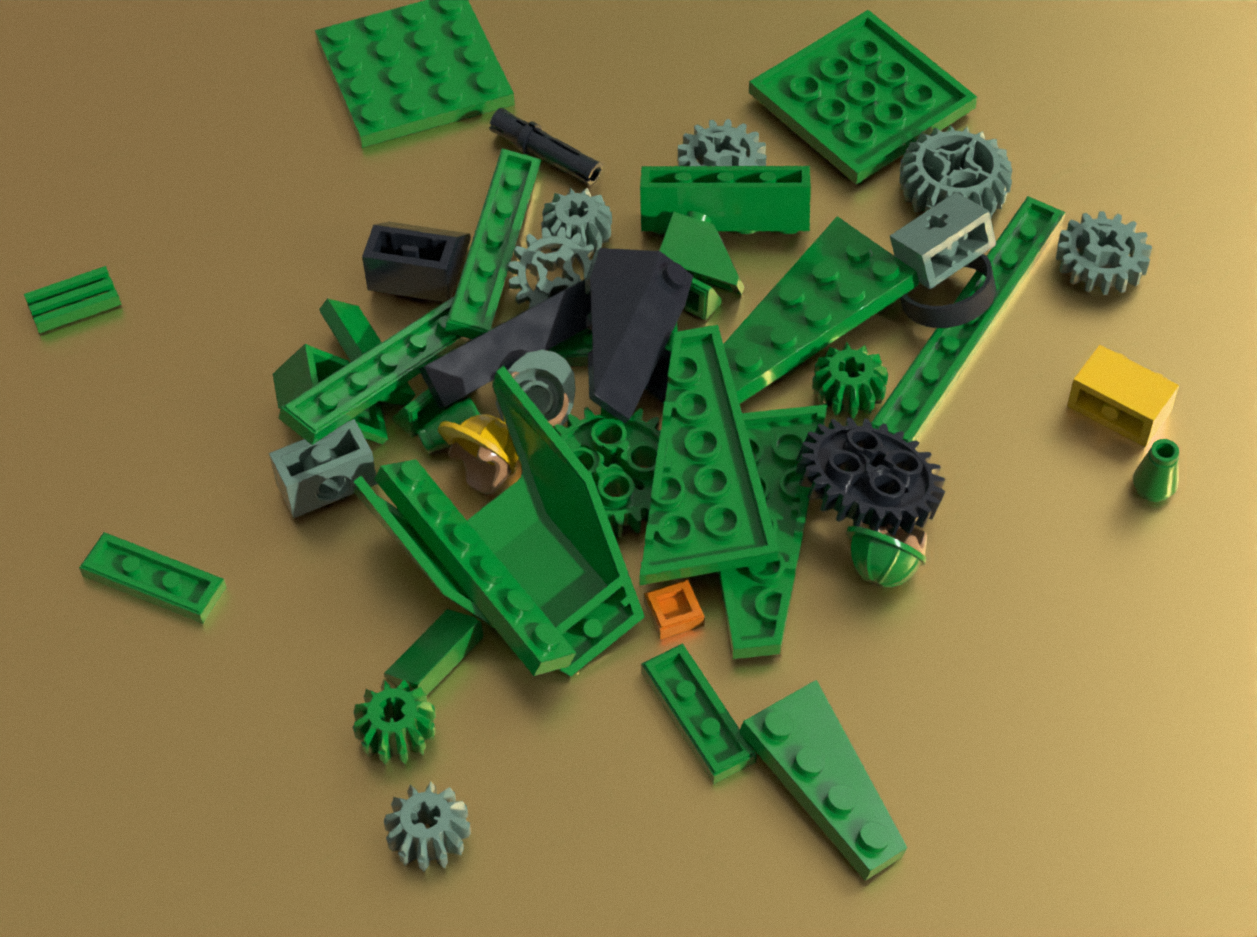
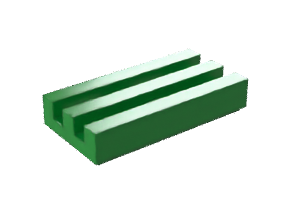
[24,266,122,333]

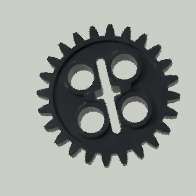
[796,417,945,536]

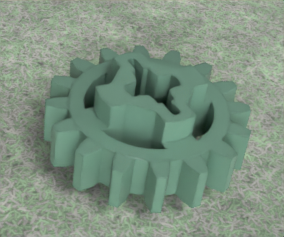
[677,119,767,166]
[1056,211,1152,295]
[508,227,594,308]

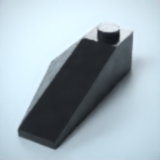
[585,248,693,424]

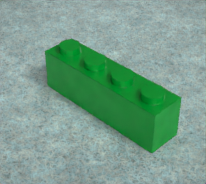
[640,166,811,234]

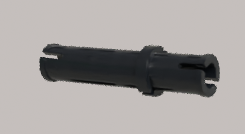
[489,108,603,186]

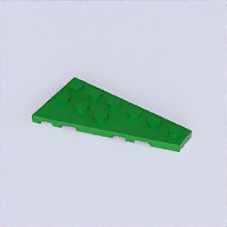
[723,216,919,404]
[639,325,780,586]
[718,404,827,659]

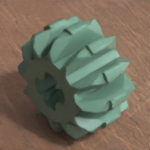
[541,187,612,252]
[384,781,471,872]

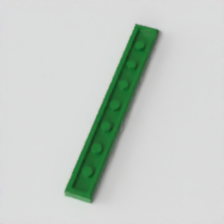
[871,196,1066,443]

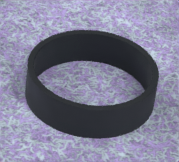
[900,253,996,328]

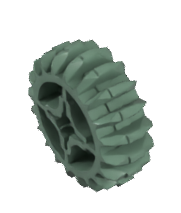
[899,125,1012,218]

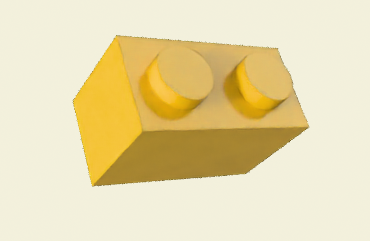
[1067,344,1179,447]

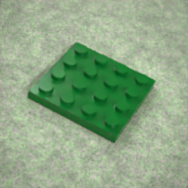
[315,0,515,148]
[749,10,978,185]

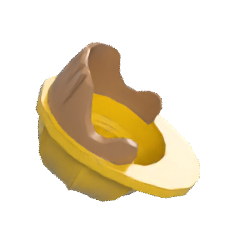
[438,415,518,494]

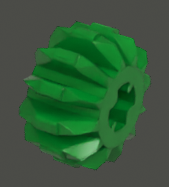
[812,342,888,419]
[353,679,436,765]

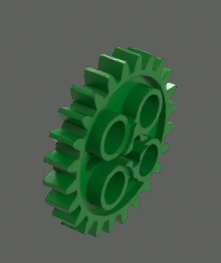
[554,407,661,537]

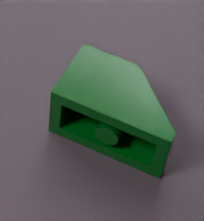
[659,211,745,295]

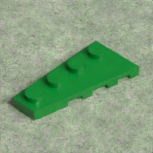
[739,680,908,881]

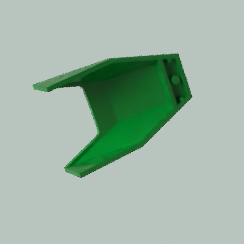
[353,366,645,677]

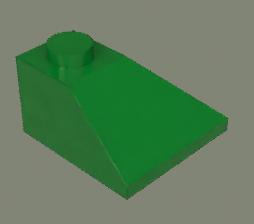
[272,344,388,445]

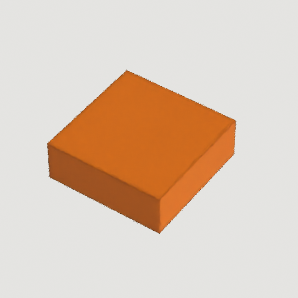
[644,579,705,640]

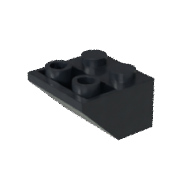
[362,221,471,302]

